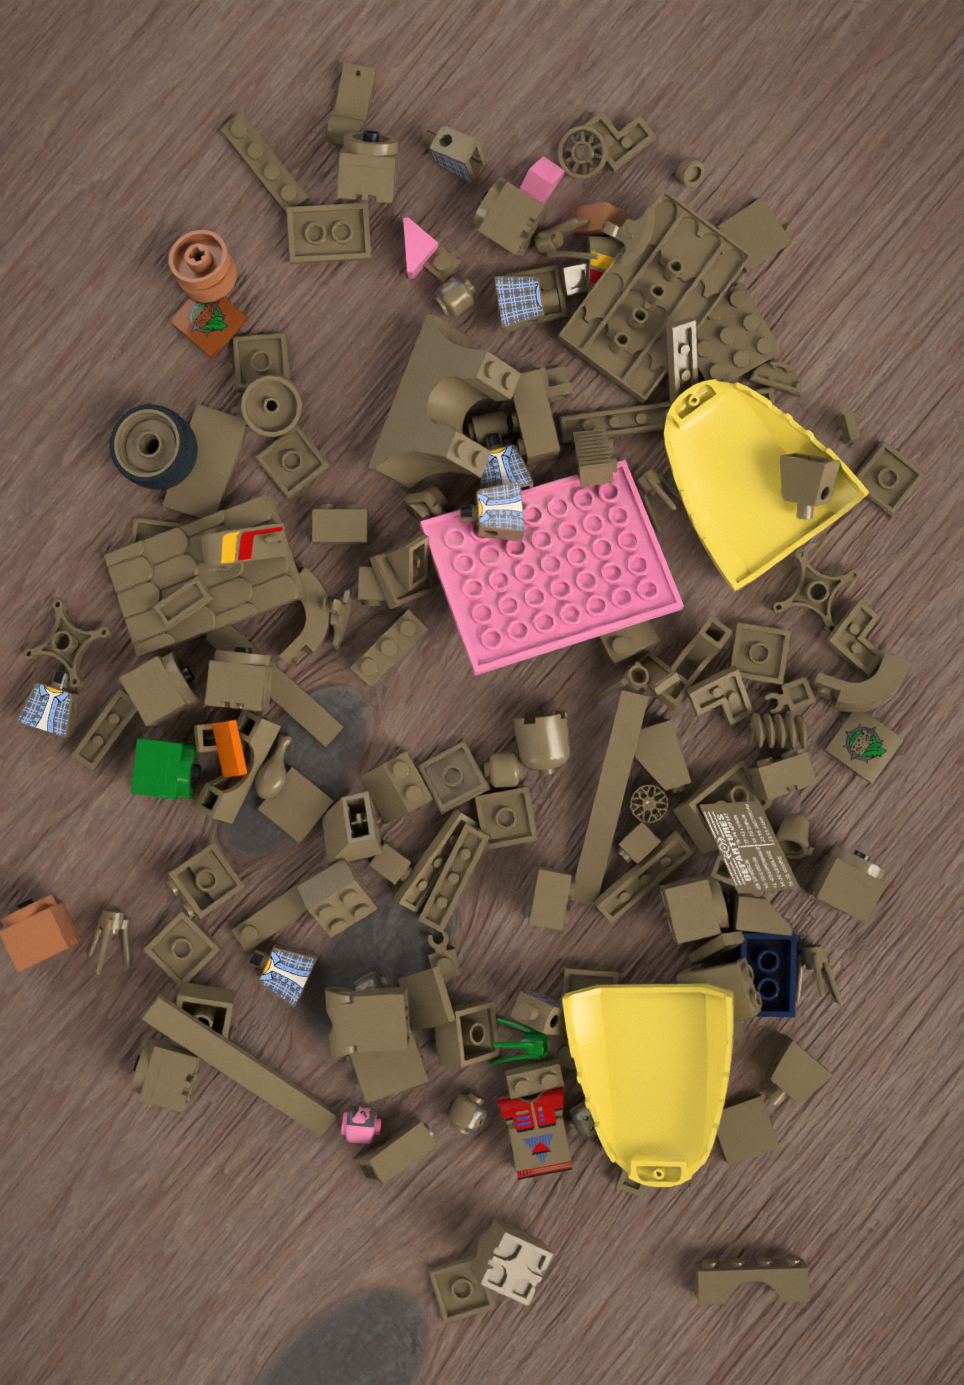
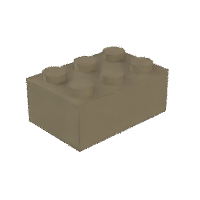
[505,369,560,466]

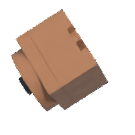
[0,894,82,972]

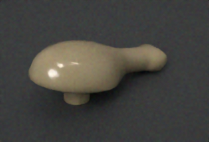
[254,733,291,799]

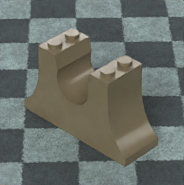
[368,314,521,488]

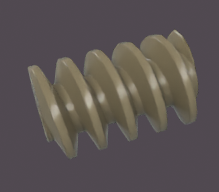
[747,713,807,749]

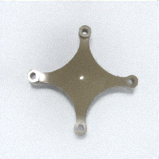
[772,548,859,633]
[23,599,113,688]

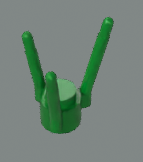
[489,1018,548,1065]

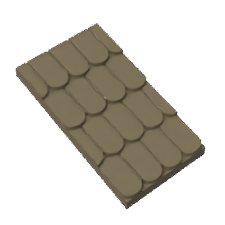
[557,189,752,403]
[104,495,307,657]

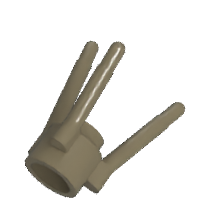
[535,218,599,260]
[636,469,683,533]
[592,662,650,702]
[87,910,131,975]
[796,945,842,1005]

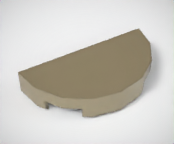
[748,361,802,397]

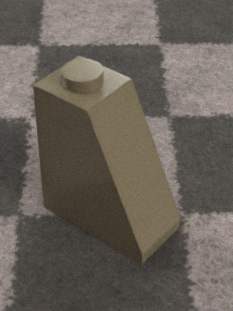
[634,720,691,794]
[353,1121,436,1185]

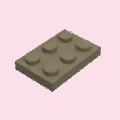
[286,203,372,264]

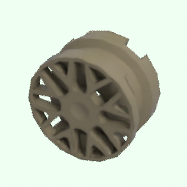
[629,784,668,823]

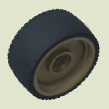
[109,404,198,490]

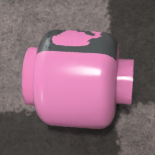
[341,1106,382,1144]

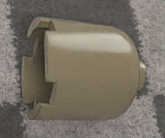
[512,709,570,775]

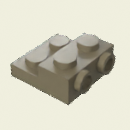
[165,842,245,921]

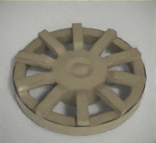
[558,126,608,179]

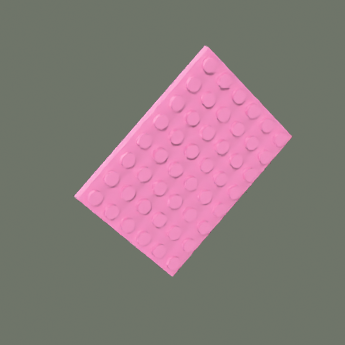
[420,460,684,676]

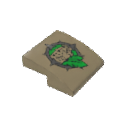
[825,711,904,784]

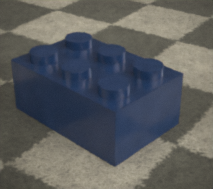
[736,930,797,1017]

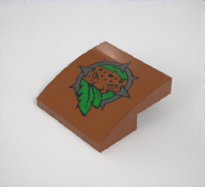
[170,297,249,359]

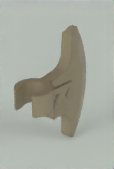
[602,206,656,267]
[322,589,352,649]

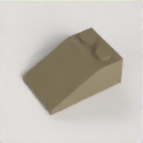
[672,760,773,854]

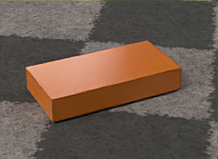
[212,720,247,777]

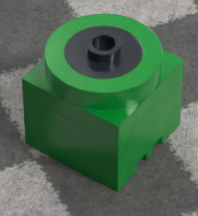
[131,738,201,799]

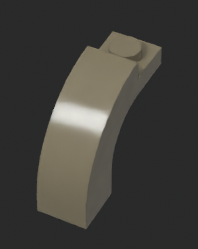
[279,567,331,665]
[651,615,733,711]
[812,652,912,712]

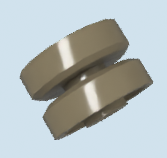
[241,374,303,437]

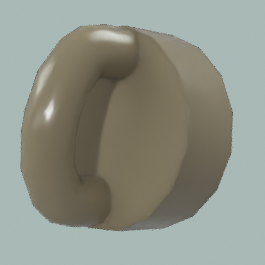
[675,157,705,187]

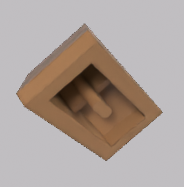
[574,202,631,237]

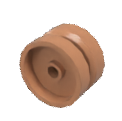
[169,230,237,303]

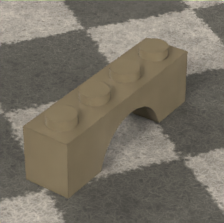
[194,709,281,824]
[694,1256,809,1305]

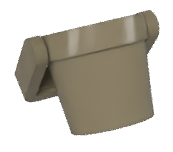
[404,485,449,525]
[775,814,814,859]

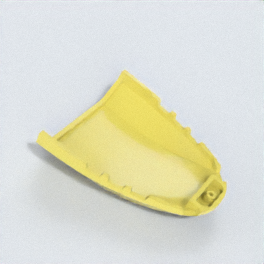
[664,379,869,592]
[562,984,733,1187]

